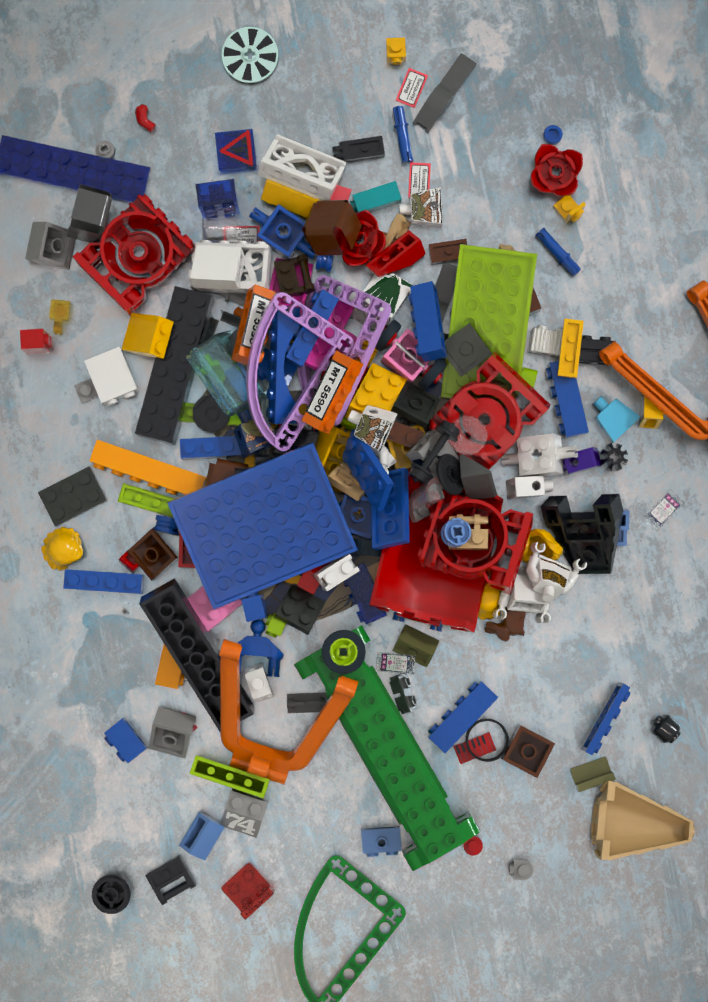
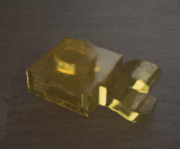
[49,299,71,335]

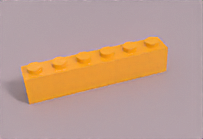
[89,440,207,495]

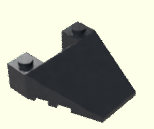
[540,494,624,574]

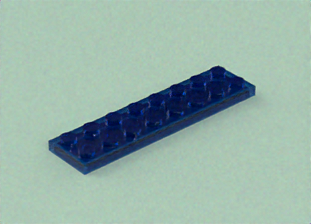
[0,135,151,203]

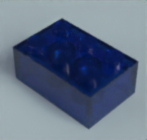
[195,179,240,221]

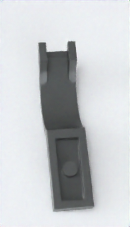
[413,53,477,134]
[435,262,457,323]

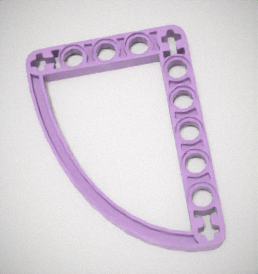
[298,275,391,426]
[246,292,354,451]

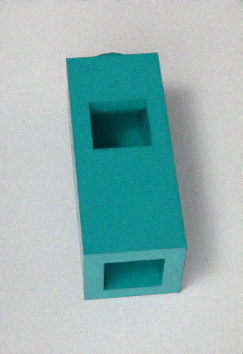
[350,181,402,213]

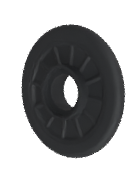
[437,454,464,495]

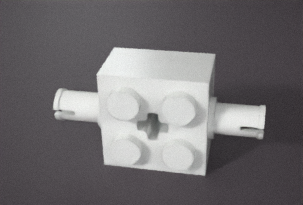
[501,433,578,477]

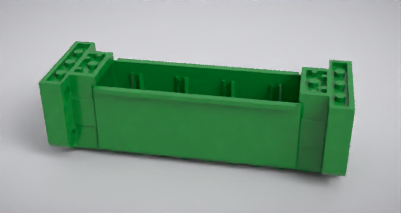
[294,625,480,871]

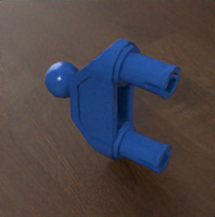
[238,619,284,677]

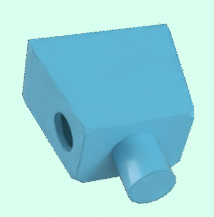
[593,396,640,443]

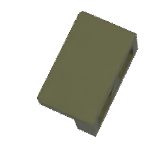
[392,624,439,668]
[570,757,616,792]

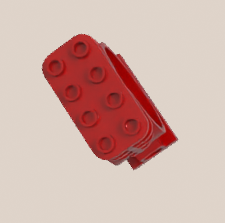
[73,194,194,316]
[429,352,551,470]
[417,489,533,595]

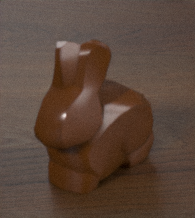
[484,607,526,642]

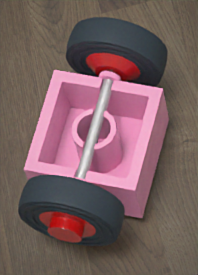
[375,320,447,390]

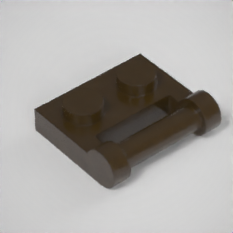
[274,254,315,299]

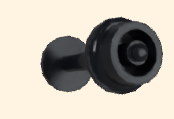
[409,420,460,485]

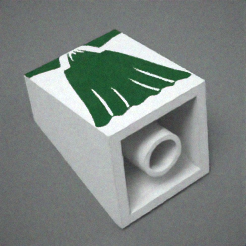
[350,272,413,331]

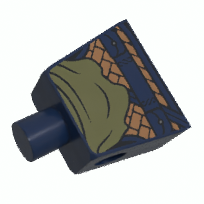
[234,409,280,459]

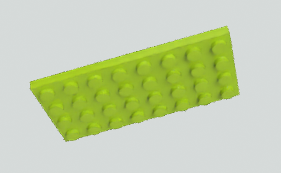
[441,244,538,406]

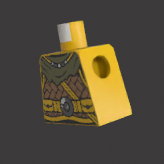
[638,394,663,429]

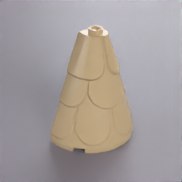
[591,781,695,861]

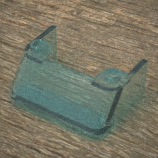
[186,331,267,416]

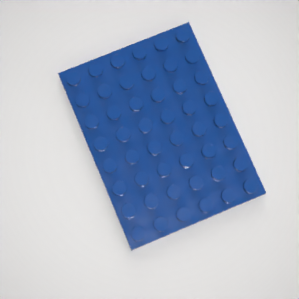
[168,442,358,610]

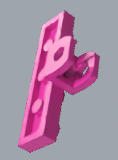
[304,300,357,370]

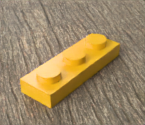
[557,318,584,379]

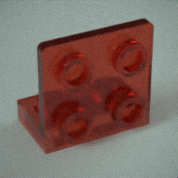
[221,862,275,920]

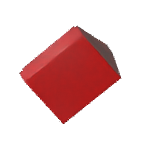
[119,549,140,574]

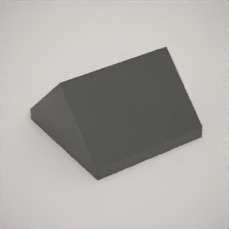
[460,454,497,500]

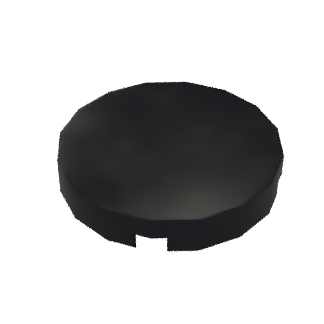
[193,395,231,433]

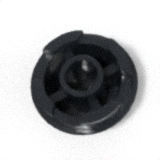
[92,875,131,914]

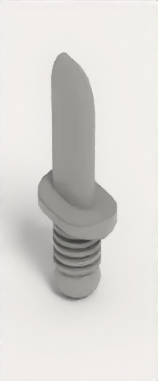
[214,292,246,306]

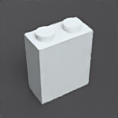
[188,245,245,290]
[84,346,139,406]

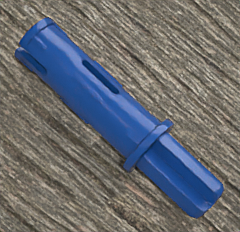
[393,106,414,163]
[535,228,581,276]

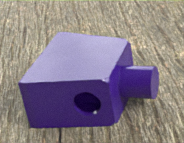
[563,447,602,474]

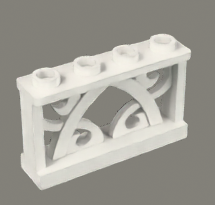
[258,134,346,200]
[190,240,272,293]

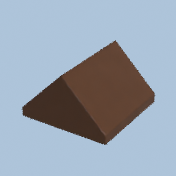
[127,528,178,581]

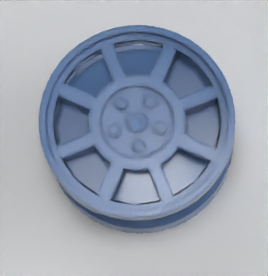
[441,518,471,548]

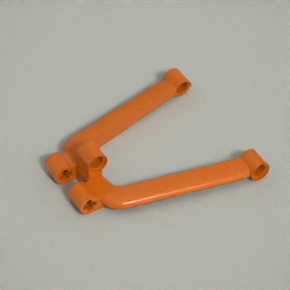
[599,280,708,440]
[219,639,359,785]

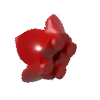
[531,144,583,196]
[333,210,386,266]

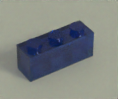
[343,563,387,625]

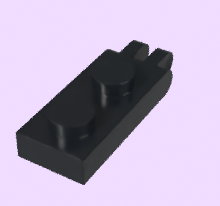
[332,136,385,162]

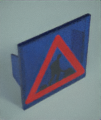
[215,129,257,170]

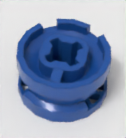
[316,255,334,272]
[153,515,179,536]

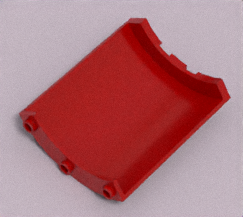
[370,469,504,633]

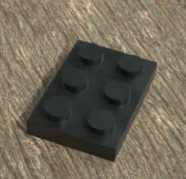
[38,466,107,527]

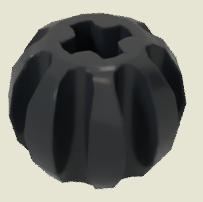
[600,443,628,471]

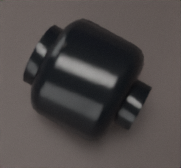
[652,715,681,744]

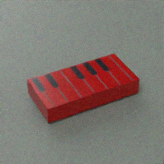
[453,732,496,764]

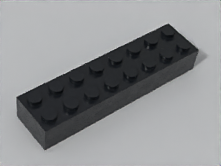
[135,286,215,446]
[139,578,254,732]

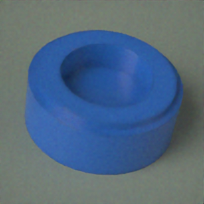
[543,125,563,145]

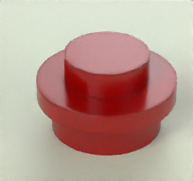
[463,836,483,856]

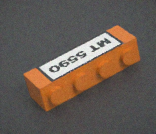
[231,284,276,365]
[301,350,363,434]

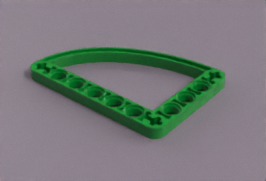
[294,854,406,1002]

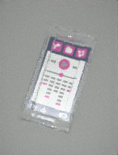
[644,489,684,530]
[375,652,416,674]

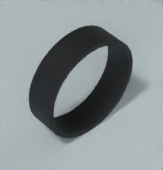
[465,718,509,762]

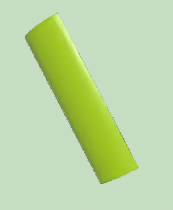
[189,755,270,798]

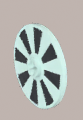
[222,27,278,83]

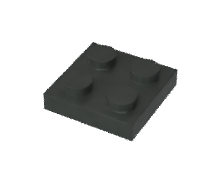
[445,323,493,377]
[391,381,440,428]
[274,584,326,635]

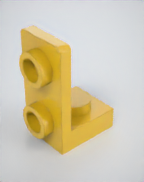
[553,196,586,224]

